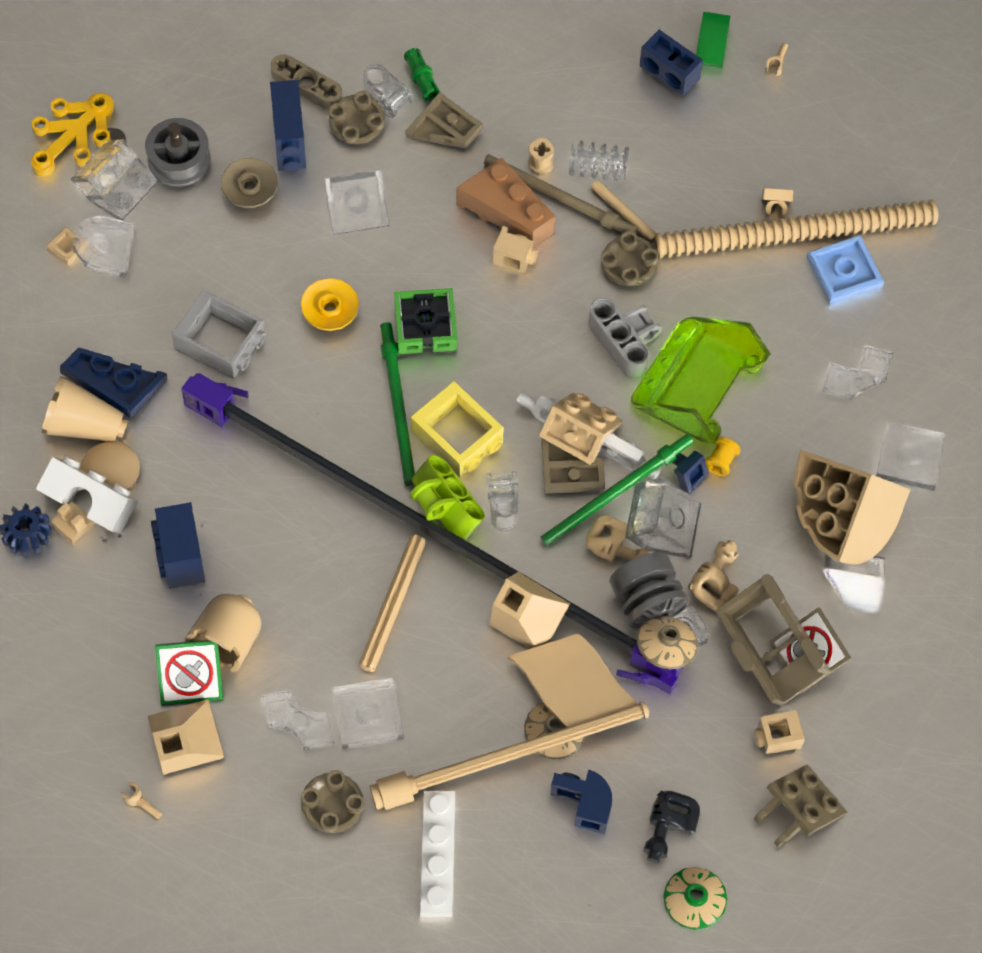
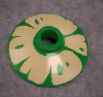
[663,867,727,930]

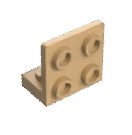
[539,393,623,465]

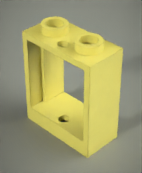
[410,381,503,477]

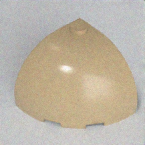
[794,450,910,565]

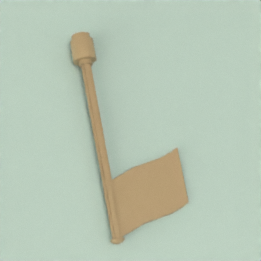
[369,634,649,810]

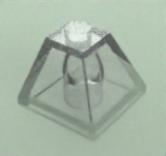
[823,553,885,614]

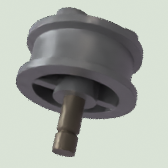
[145,118,210,187]

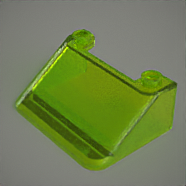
[631,317,771,444]

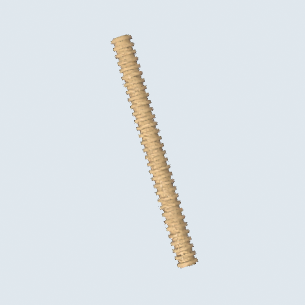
[654,199,938,259]

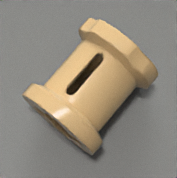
[528,138,554,175]

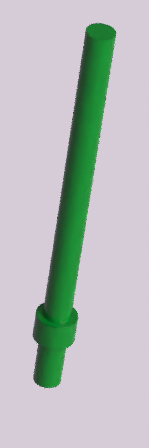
[380,322,415,486]
[540,433,694,546]

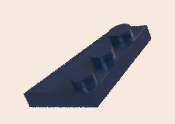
[60,347,167,418]

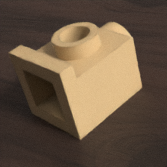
[492,226,539,274]
[754,710,805,755]

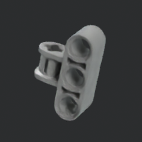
[589,298,662,378]

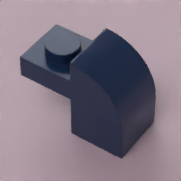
[550,770,612,834]

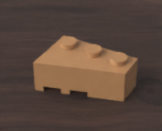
[456,158,556,247]

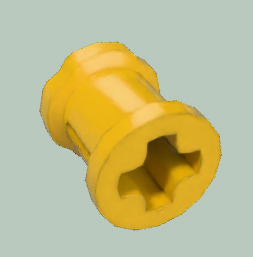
[705,437,741,477]

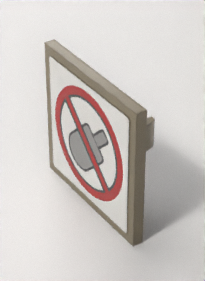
[769,607,852,693]

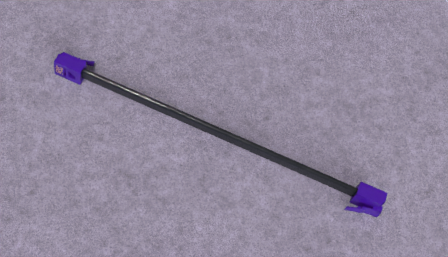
[181,373,684,695]

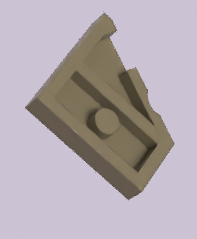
[541,438,605,494]

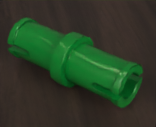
[404,48,441,102]

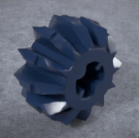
[0,503,52,557]

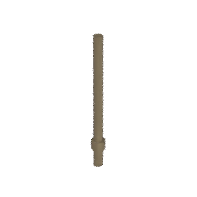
[484,154,638,234]

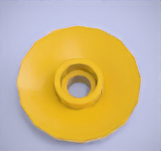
[301,278,359,331]

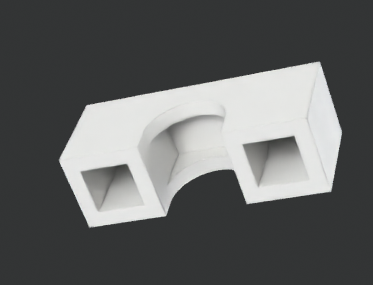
[36,455,138,533]

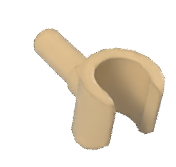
[766,43,788,76]
[120,782,162,820]

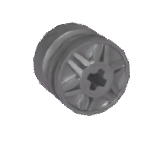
[609,552,689,630]

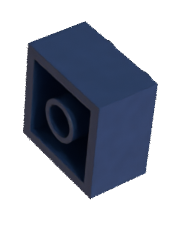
[151,502,205,589]

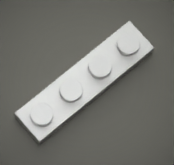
[420,790,455,917]

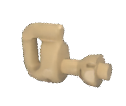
[586,515,650,562]
[688,540,739,611]

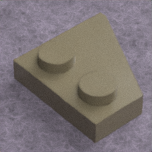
[405,92,484,149]

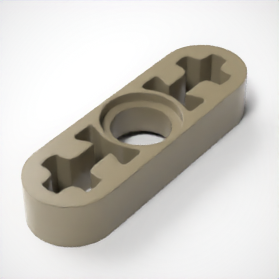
[271,54,342,109]

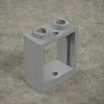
[172,289,266,378]

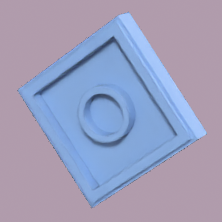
[807,235,884,304]

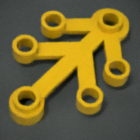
[31,93,114,176]

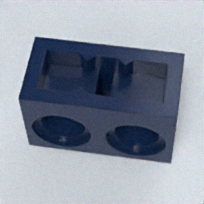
[639,29,703,96]

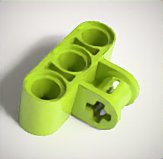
[410,455,485,540]

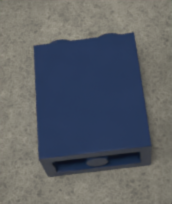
[270,80,306,171]

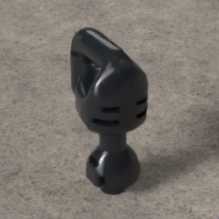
[643,790,700,863]

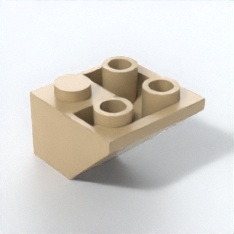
[489,572,570,649]
[147,699,224,775]

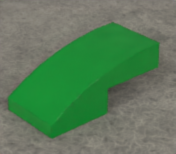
[696,12,731,68]

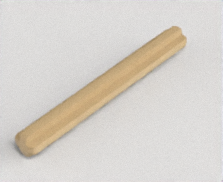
[359,534,425,672]

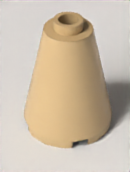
[41,376,128,442]

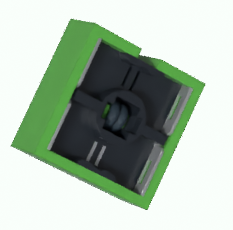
[394,288,457,355]

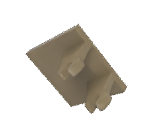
[754,764,847,848]

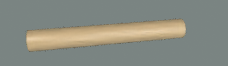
[591,180,656,243]

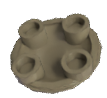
[329,91,385,144]
[601,231,659,286]
[301,770,364,833]

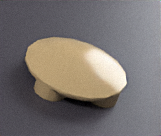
[80,441,140,491]

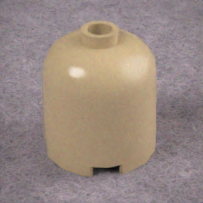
[185,593,262,672]

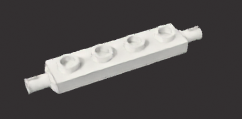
[516,392,661,480]

